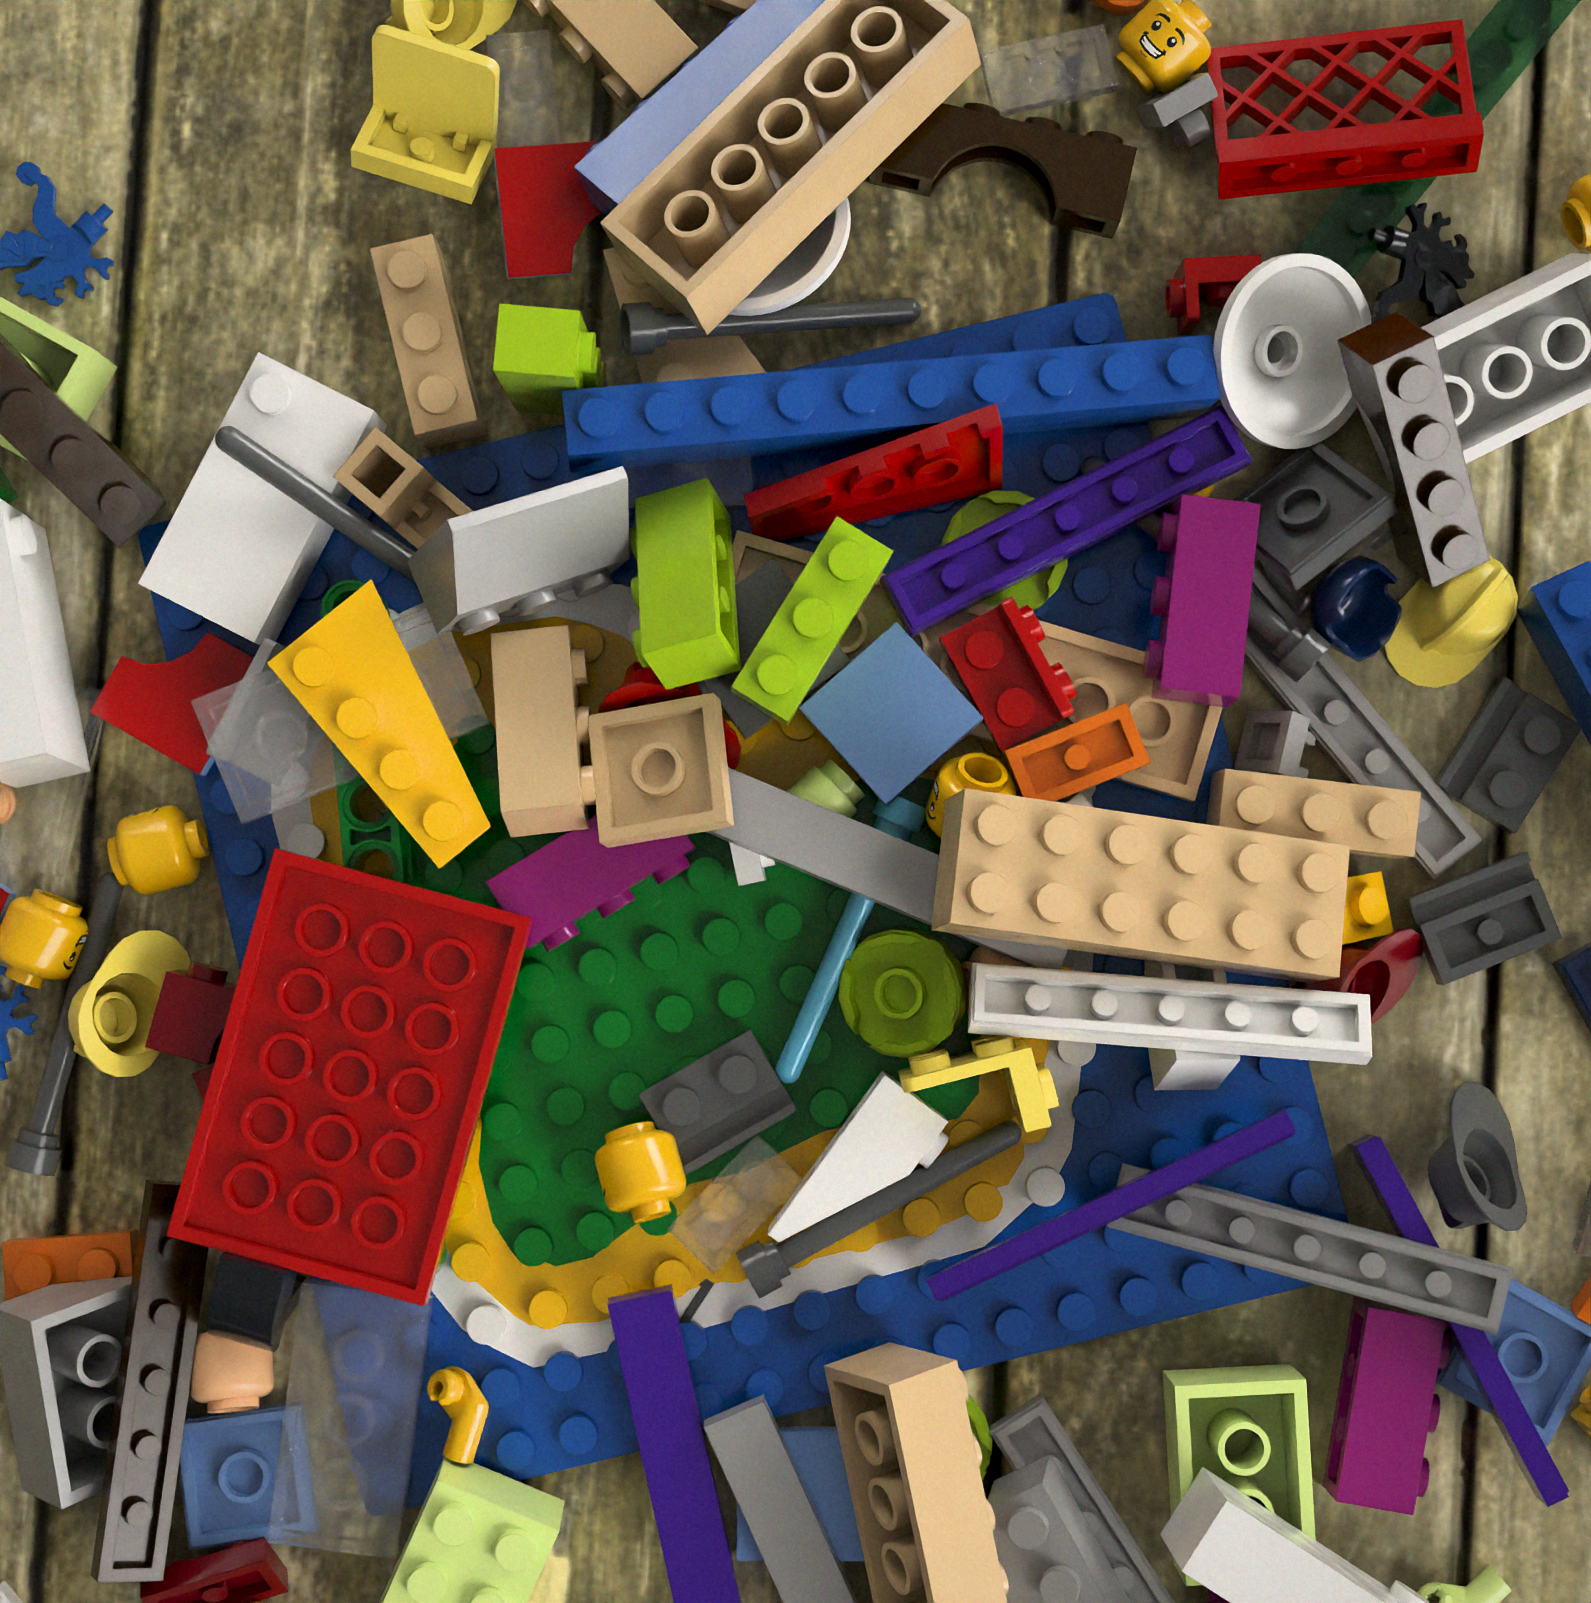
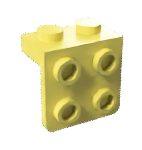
[351,25,500,205]
[898,1035,1059,1132]

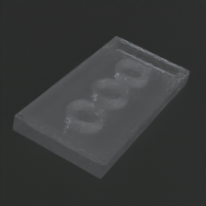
[191,607,490,824]
[267,1279,433,1559]

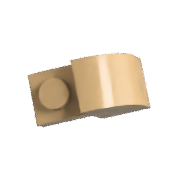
[333,427,473,549]

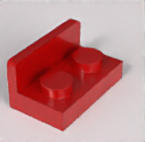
[939,596,1077,753]

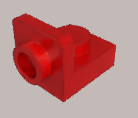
[1165,254,1261,335]

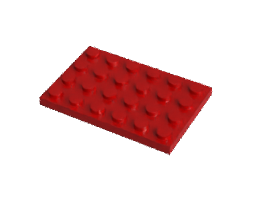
[166,848,534,1306]

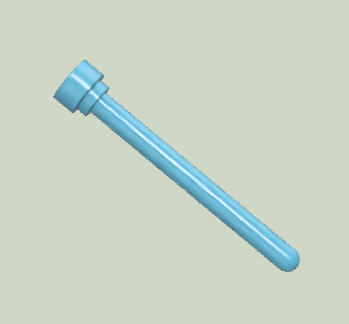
[775,796,926,1083]

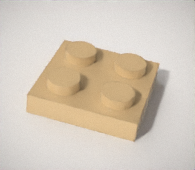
[587,693,734,848]

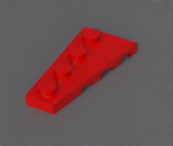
[744,403,1003,542]

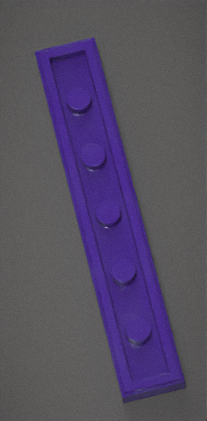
[880,405,1252,637]
[926,1108,1297,1302]
[1348,1134,1569,1507]
[607,1284,742,1603]

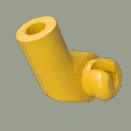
[427,1366,489,1464]

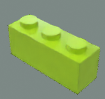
[493,303,606,415]
[629,478,741,690]
[731,516,894,727]

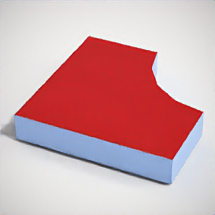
[493,141,602,280]
[90,632,254,776]

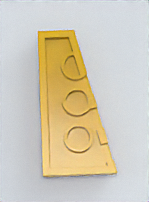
[267,579,491,869]

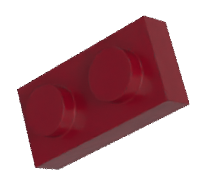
[140,1537,289,1603]

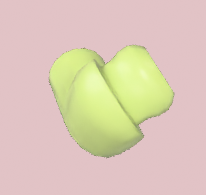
[1417,1566,1512,1603]

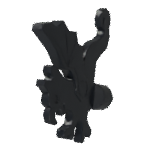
[1368,202,1475,324]

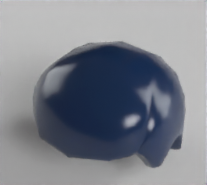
[1310,555,1402,662]

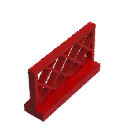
[1206,19,1484,200]

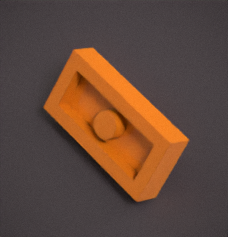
[1003,702,1151,802]
[2,1229,137,1301]

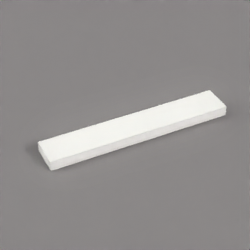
[968,963,1372,1065]

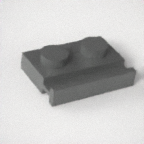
[1434,677,1581,834]
[1402,852,1562,985]
[638,1028,797,1176]

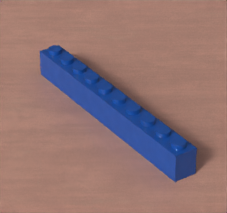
[562,334,1219,473]

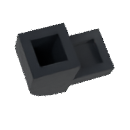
[207,1252,307,1352]

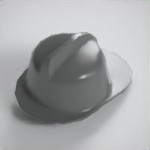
[1427,1082,1527,1231]

